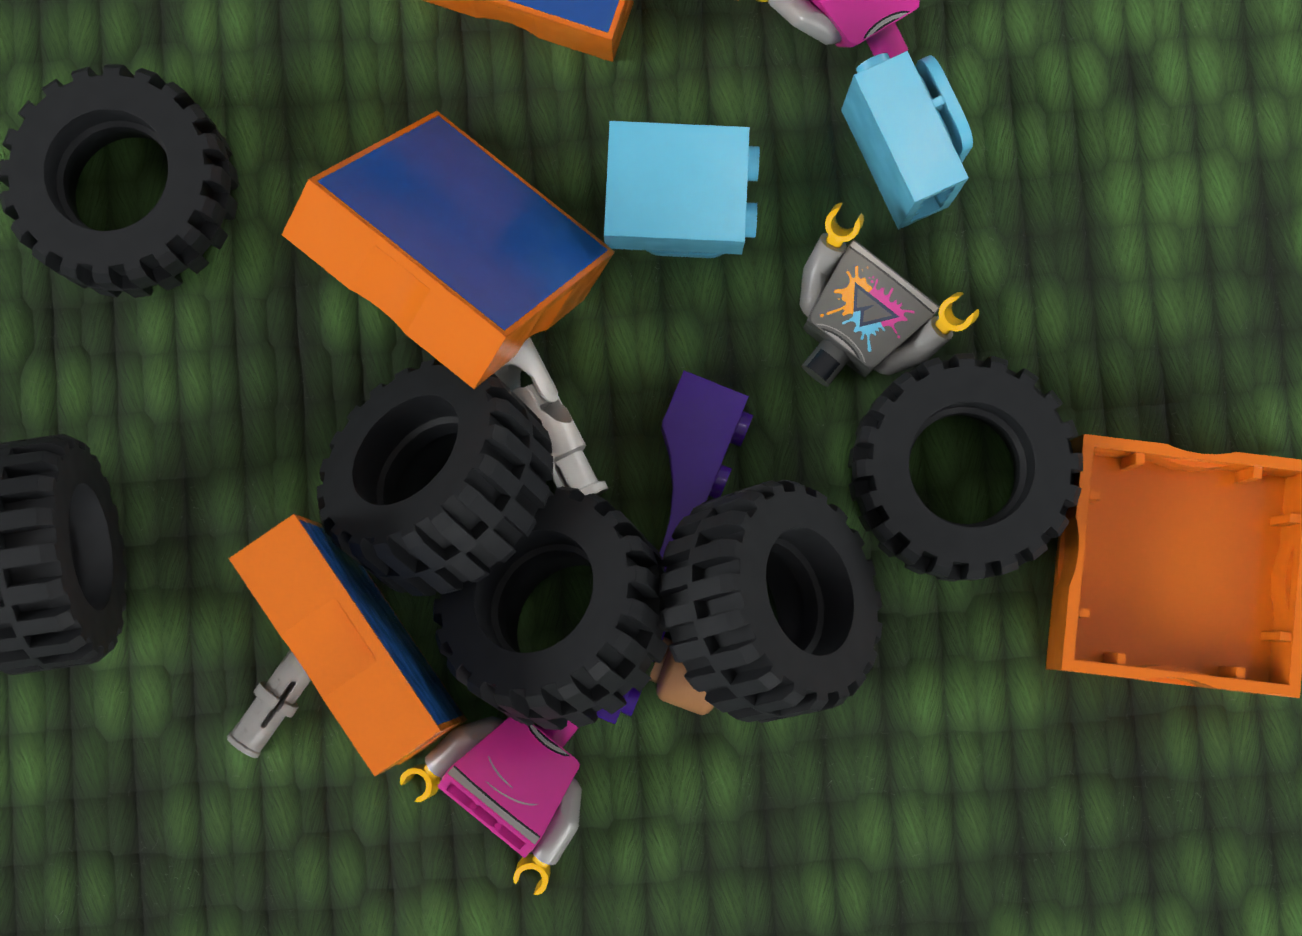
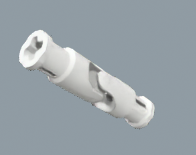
[494,337,609,496]

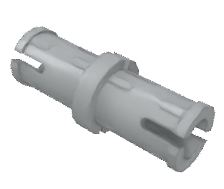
[227,650,311,758]

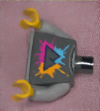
[799,203,979,387]

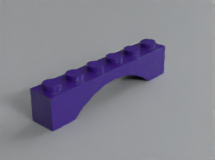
[597,370,754,724]

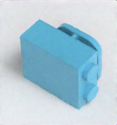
[841,51,973,230]
[604,121,760,258]

